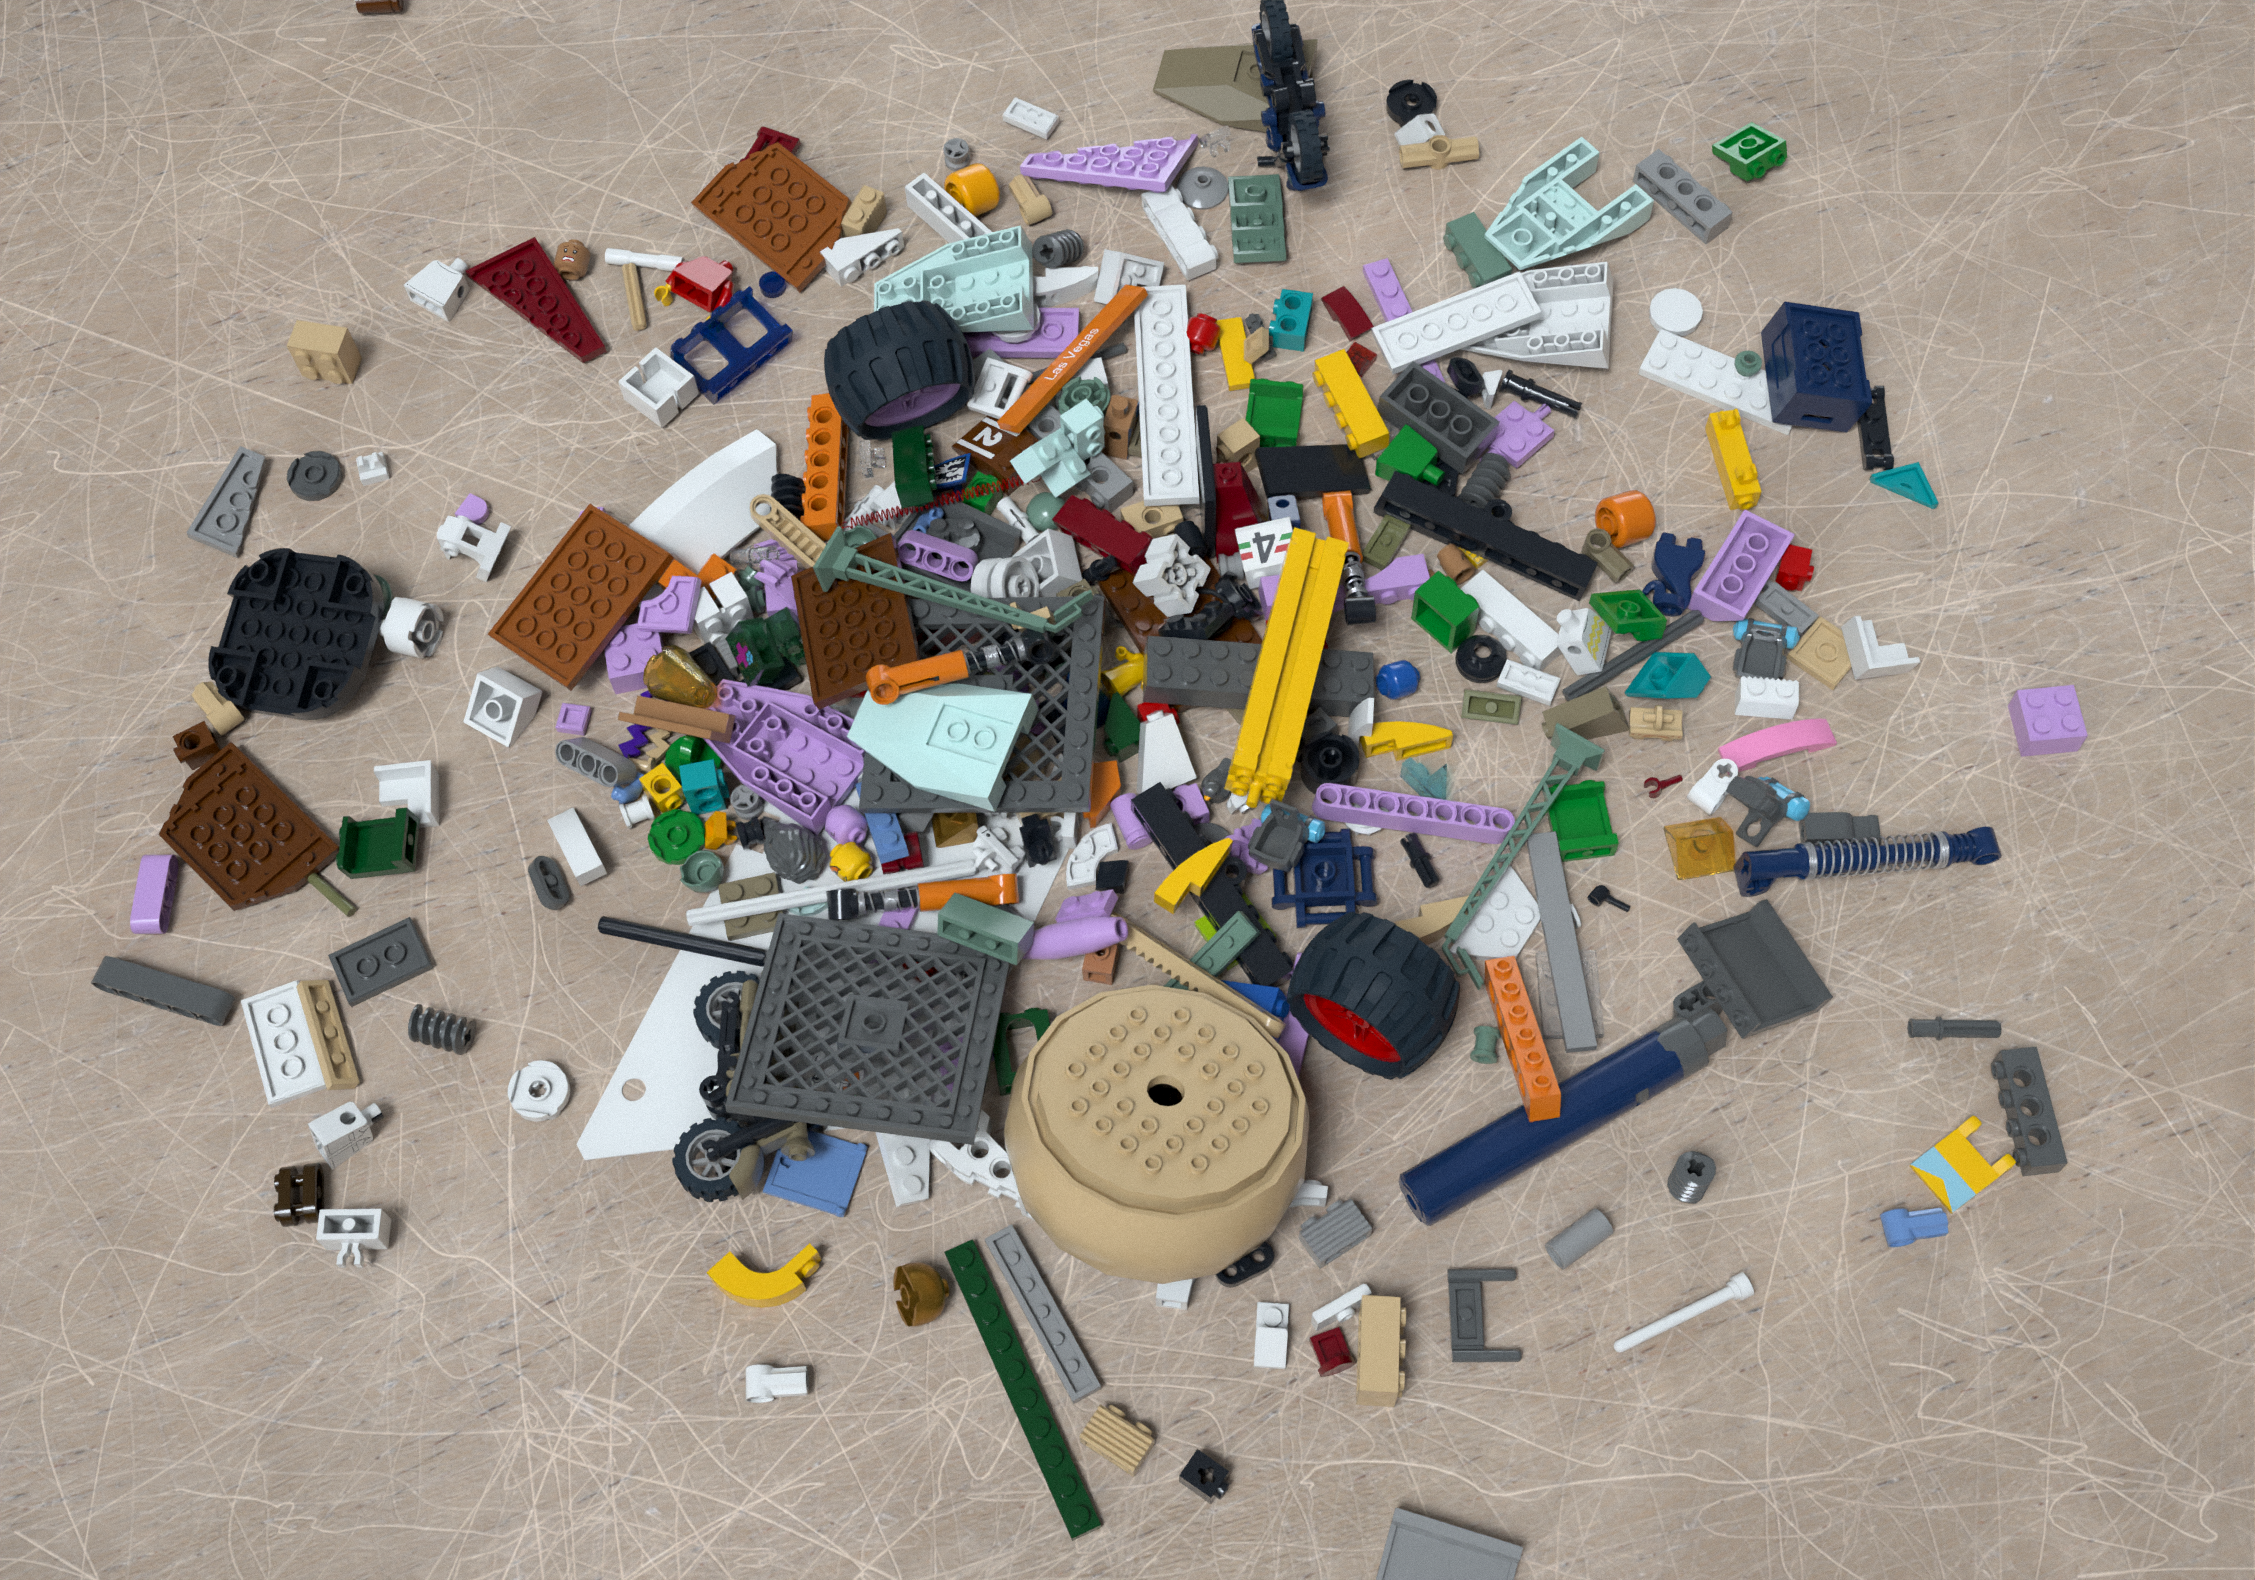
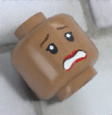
[554,239,591,281]

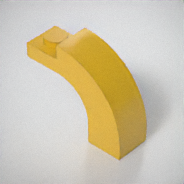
[706,1243,821,1308]

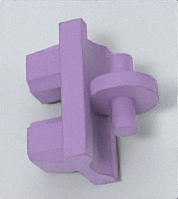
[1225,818,1268,875]

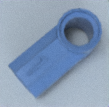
[1880,1207,1948,1247]

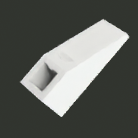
[820,228,904,287]

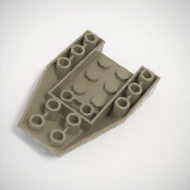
[1153,39,1318,132]

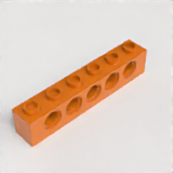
[800,393,849,541]
[1484,956,1561,1122]

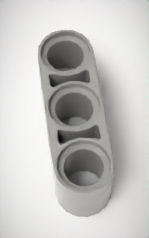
[555,737,636,787]

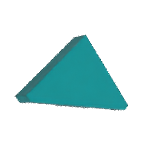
[1869,462,1939,509]

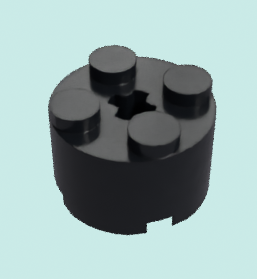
[1301,731,1359,800]

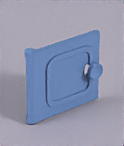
[763,1130,868,1217]

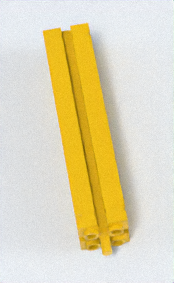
[1224,527,1349,808]

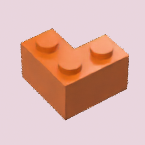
[656,553,737,601]

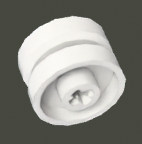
[971,556,1039,598]

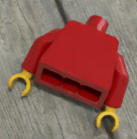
[654,256,735,335]

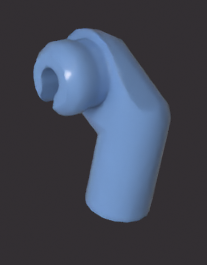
[611,772,644,804]

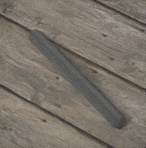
[1562,610,1704,702]

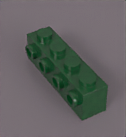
[892,425,938,509]

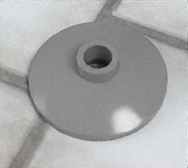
[1177,166,1228,210]

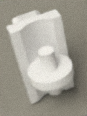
[972,826,1025,874]

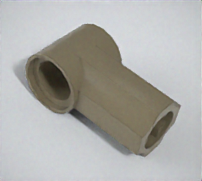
[1581,528,1634,583]

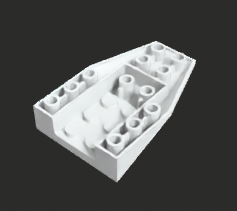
[1461,262,1613,369]

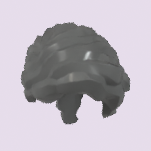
[759,816,826,884]

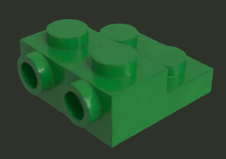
[1712,122,1787,182]
[1589,589,1667,641]

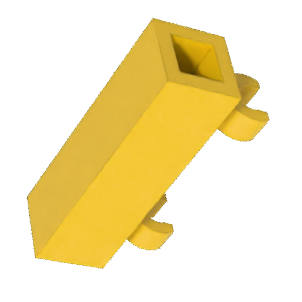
[1705,409,1762,510]

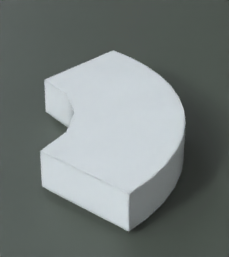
[1066,823,1118,890]

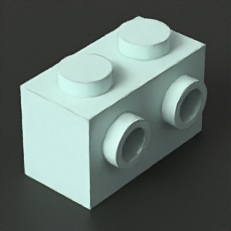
[1060,399,1105,461]

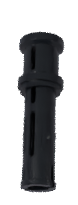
[1500,369,1582,419]

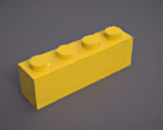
[1312,349,1389,459]

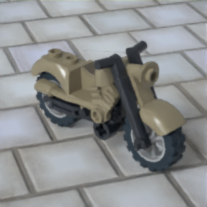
[672,971,828,1202]

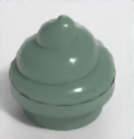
[738,565,764,593]

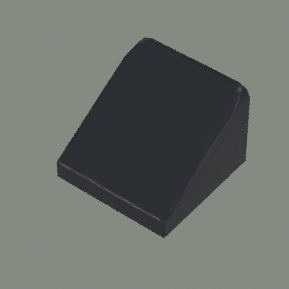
[1095,860,1129,894]

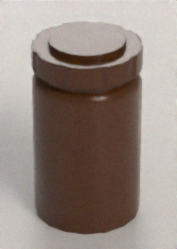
[355,0,404,14]

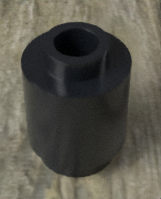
[1173,521,1208,560]

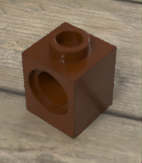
[173,721,221,771]

